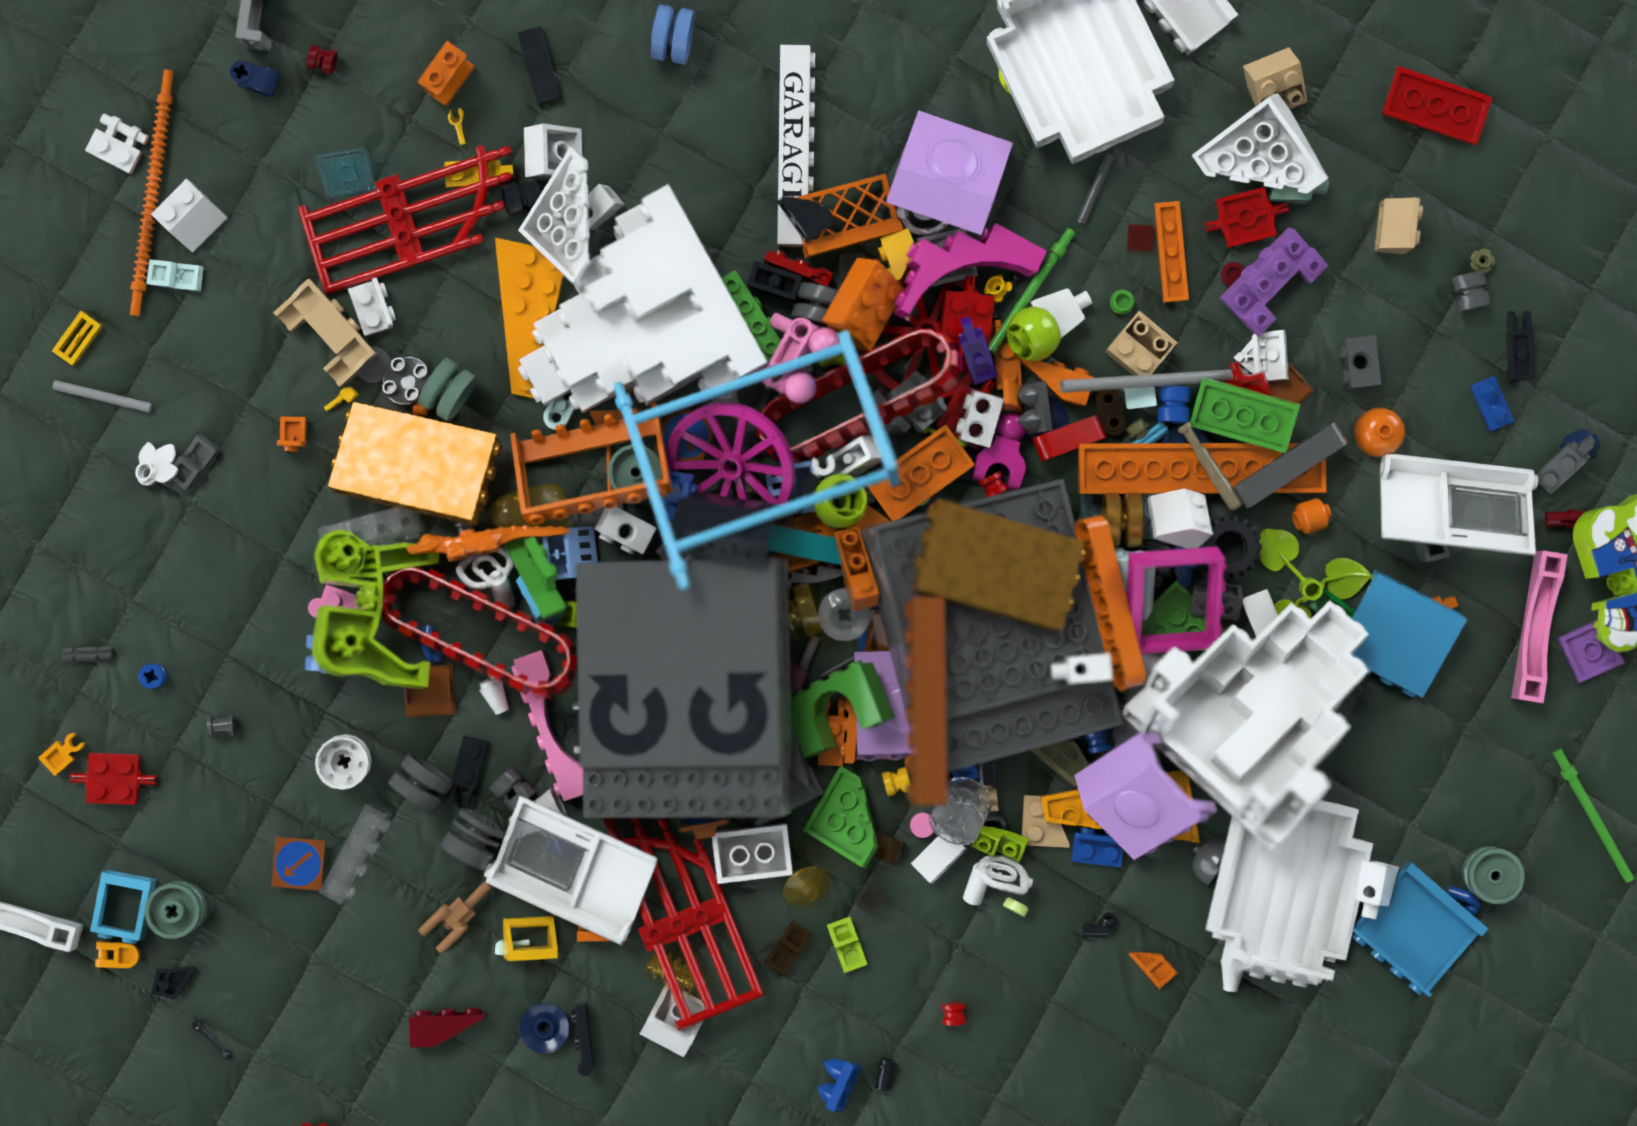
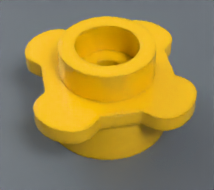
[984,274,1013,303]

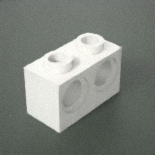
[956,389,1004,448]

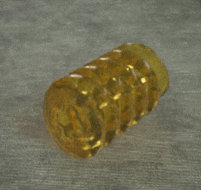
[644,953,700,997]

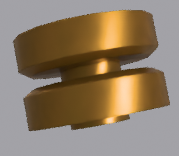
[1101,493,1143,547]

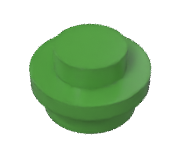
[1110,290,1135,315]

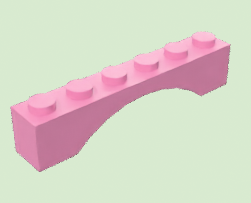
[1511,550,1567,703]
[511,650,583,801]

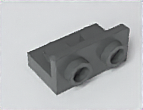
[888,371,948,433]
[1189,578,1243,621]

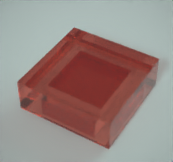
[1126,224,1154,252]

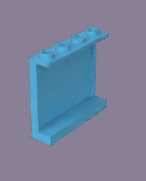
[1351,569,1467,698]
[1352,861,1488,997]

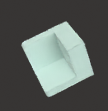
[1122,387,1157,409]

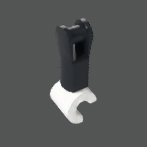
[788,455,835,517]

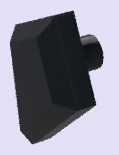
[151,966,196,1000]

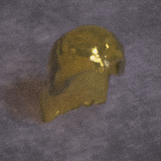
[490,484,568,529]

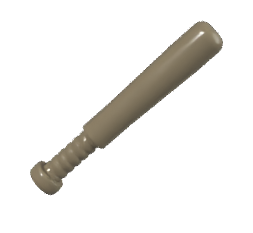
[1177,421,1243,511]

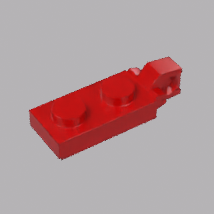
[764,250,833,287]

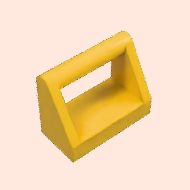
[503,916,558,961]

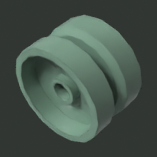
[418,357,477,422]
[608,444,663,501]
[1461,846,1525,904]
[145,880,207,939]

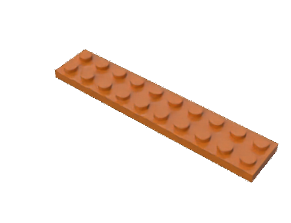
[1078,443,1326,494]

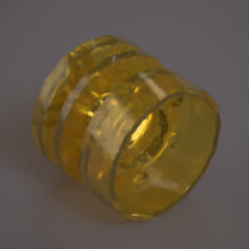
[789,583,822,640]

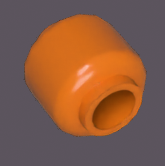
[1292,498,1332,534]

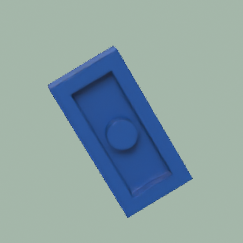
[1469,376,1514,432]
[818,1059,862,1112]

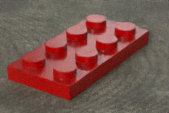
[1381,66,1493,146]

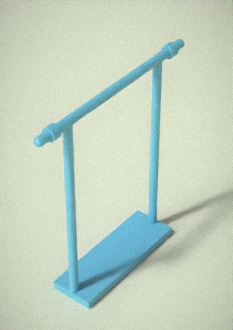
[614,330,901,590]

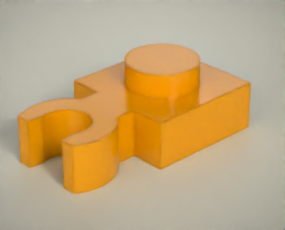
[38,732,86,776]

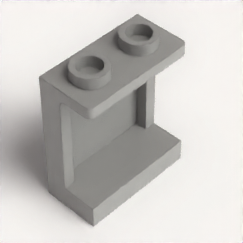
[235,0,272,51]

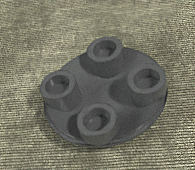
[382,357,431,405]

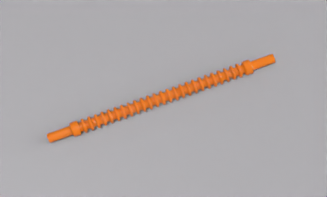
[130,69,174,317]

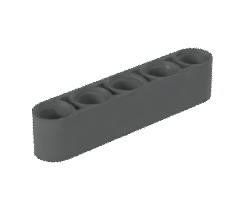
[1233,421,1348,508]

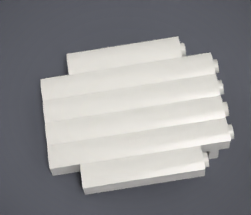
[987,0,1174,164]
[1206,800,1373,988]

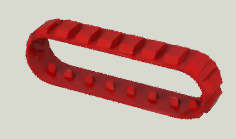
[756,328,962,464]
[381,566,578,699]

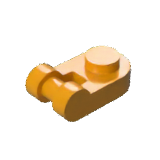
[95,941,141,968]

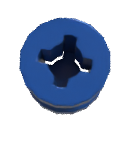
[138,664,168,689]
[1085,729,1113,753]

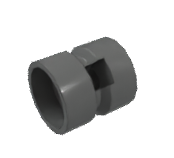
[1451,271,1491,312]
[489,766,536,814]

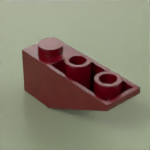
[408,1007,487,1048]

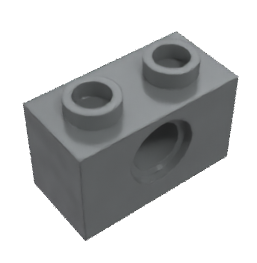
[1339,335,1382,390]

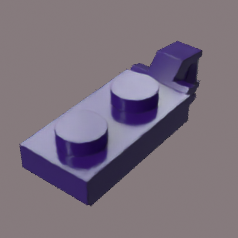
[958,316,998,385]

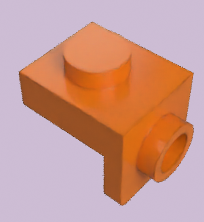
[277,416,307,452]

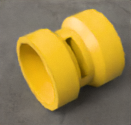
[882,767,910,797]

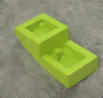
[827,917,868,974]

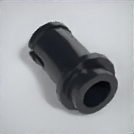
[874,1058,897,1091]

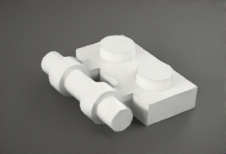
[85,113,149,174]

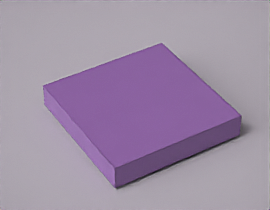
[1557,619,1625,683]

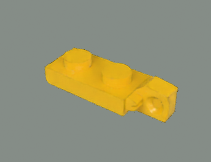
[444,160,514,188]

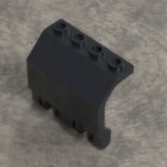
[667,492,796,568]

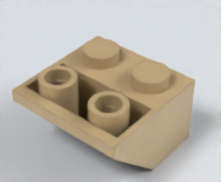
[1243,47,1308,109]
[1374,198,1423,255]
[1104,311,1178,376]

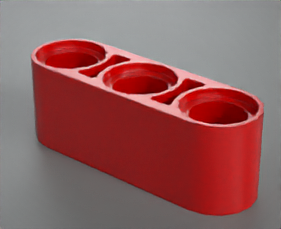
[1033,414,1107,462]

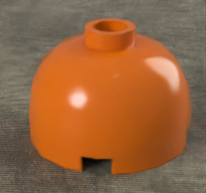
[1353,408,1405,457]

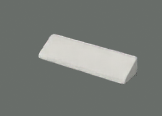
[1243,589,1278,638]

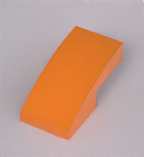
[1003,379,1024,415]

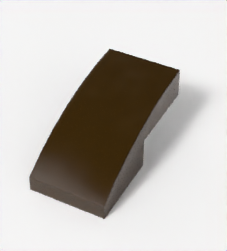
[763,920,813,977]

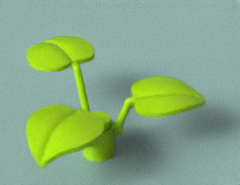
[1259,528,1371,619]

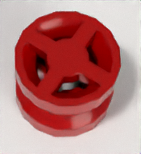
[978,471,1009,498]
[941,1002,967,1026]

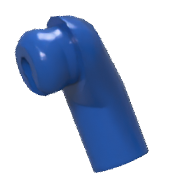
[1448,885,1481,915]

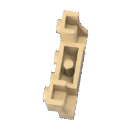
[273,278,377,388]

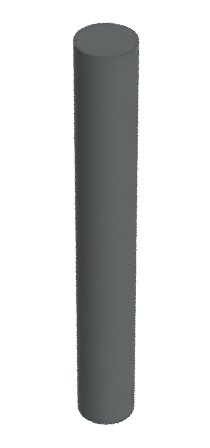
[1076,153,1114,225]

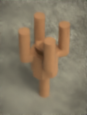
[418,880,492,955]

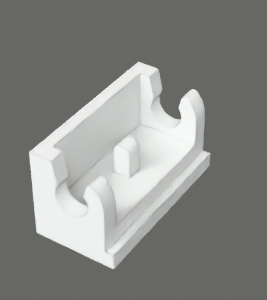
[911,828,967,884]

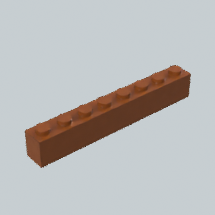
[905,597,947,805]

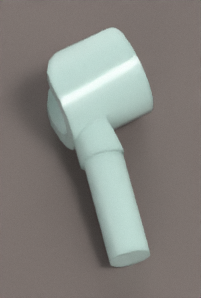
[495,939,530,955]

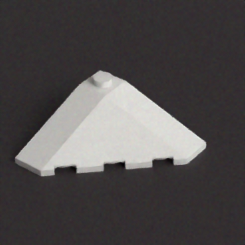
[1192,93,1328,193]
[518,147,589,284]

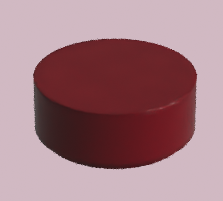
[1220,262,1245,287]

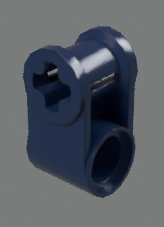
[229,60,281,98]

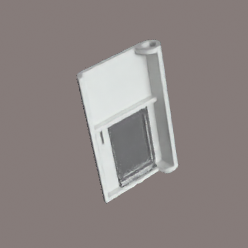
[1380,454,1538,555]
[484,796,658,946]

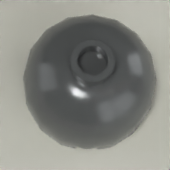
[1192,838,1227,888]

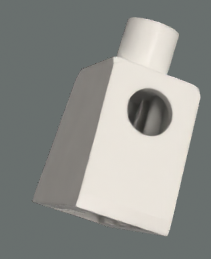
[587,184,625,231]
[1029,288,1093,339]
[1051,654,1112,683]
[1356,860,1399,919]

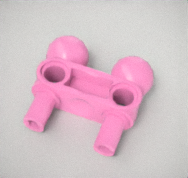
[752,313,840,403]

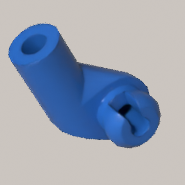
[420,626,442,662]

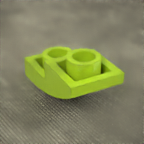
[971,826,1029,862]

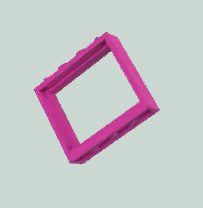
[1126,547,1227,654]

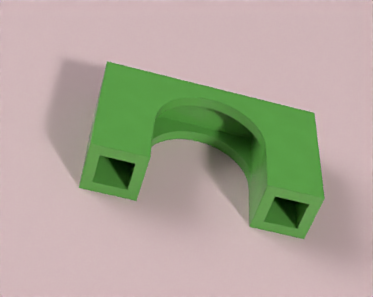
[791,660,895,758]

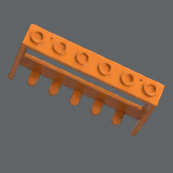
[510,403,674,525]

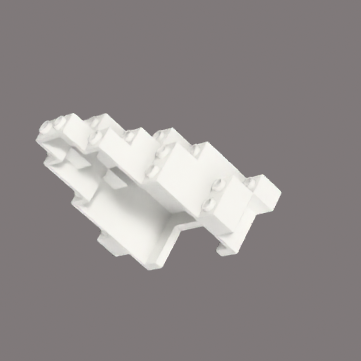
[518,185,767,414]
[1121,601,1369,852]

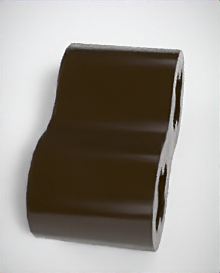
[872,830,906,866]

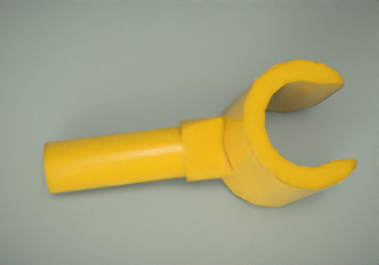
[448,108,466,145]
[324,387,358,412]

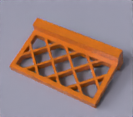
[795,173,904,258]

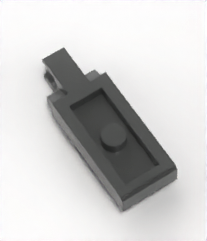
[1535,435,1595,494]

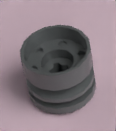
[440,807,506,870]

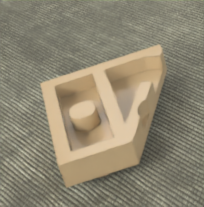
[1021,795,1070,848]

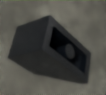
[777,196,834,243]

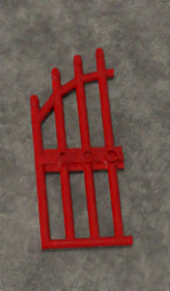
[297,145,513,295]
[603,817,765,1031]

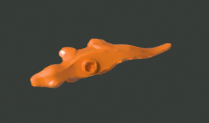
[407,525,569,562]

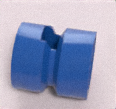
[1157,386,1191,424]

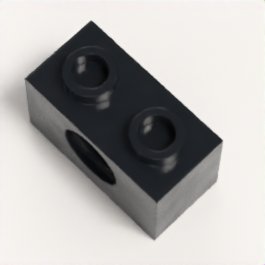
[747,261,803,303]

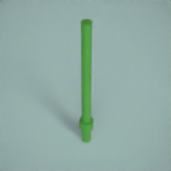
[988,228,1075,354]
[1552,748,1635,883]

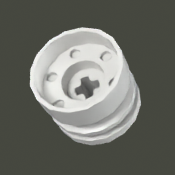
[315,734,372,790]

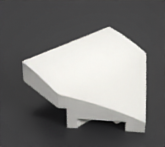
[1234,330,1289,382]

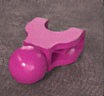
[972,411,1027,491]

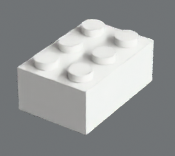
[712,822,793,884]

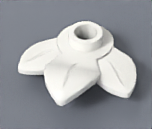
[135,442,178,486]

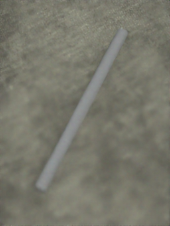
[1060,368,1249,393]

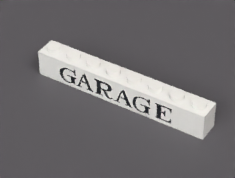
[777,45,815,247]

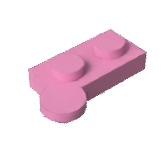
[308,584,358,617]

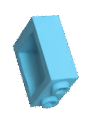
[90,870,157,944]

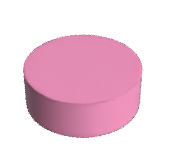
[910,812,935,838]

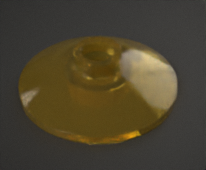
[783,866,830,906]

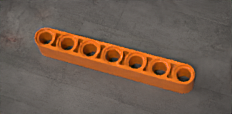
[1075,515,1146,690]

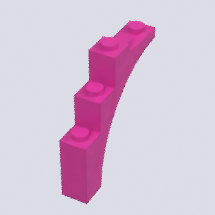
[894,223,1047,318]

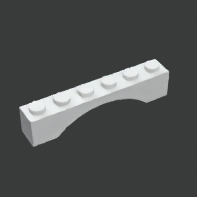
[0,902,84,952]

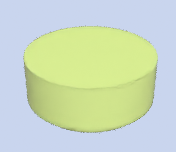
[1003,897,1029,917]

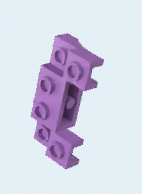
[1219,227,1329,336]

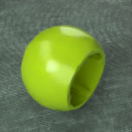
[1007,307,1061,361]
[813,474,868,528]

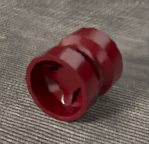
[306,44,338,75]

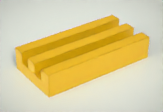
[52,311,103,366]

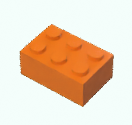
[822,258,905,351]

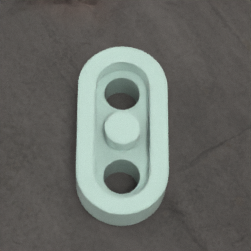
[543,396,574,430]

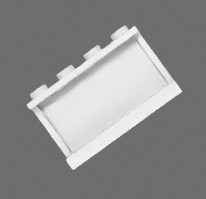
[1143,0,1238,56]

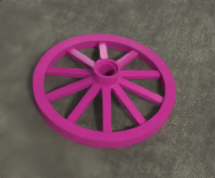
[666,402,795,505]

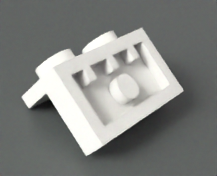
[348,278,396,337]

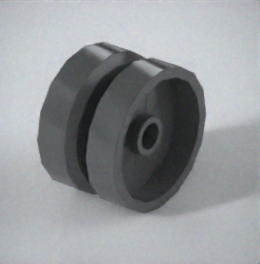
[791,282,838,328]
[388,753,454,812]

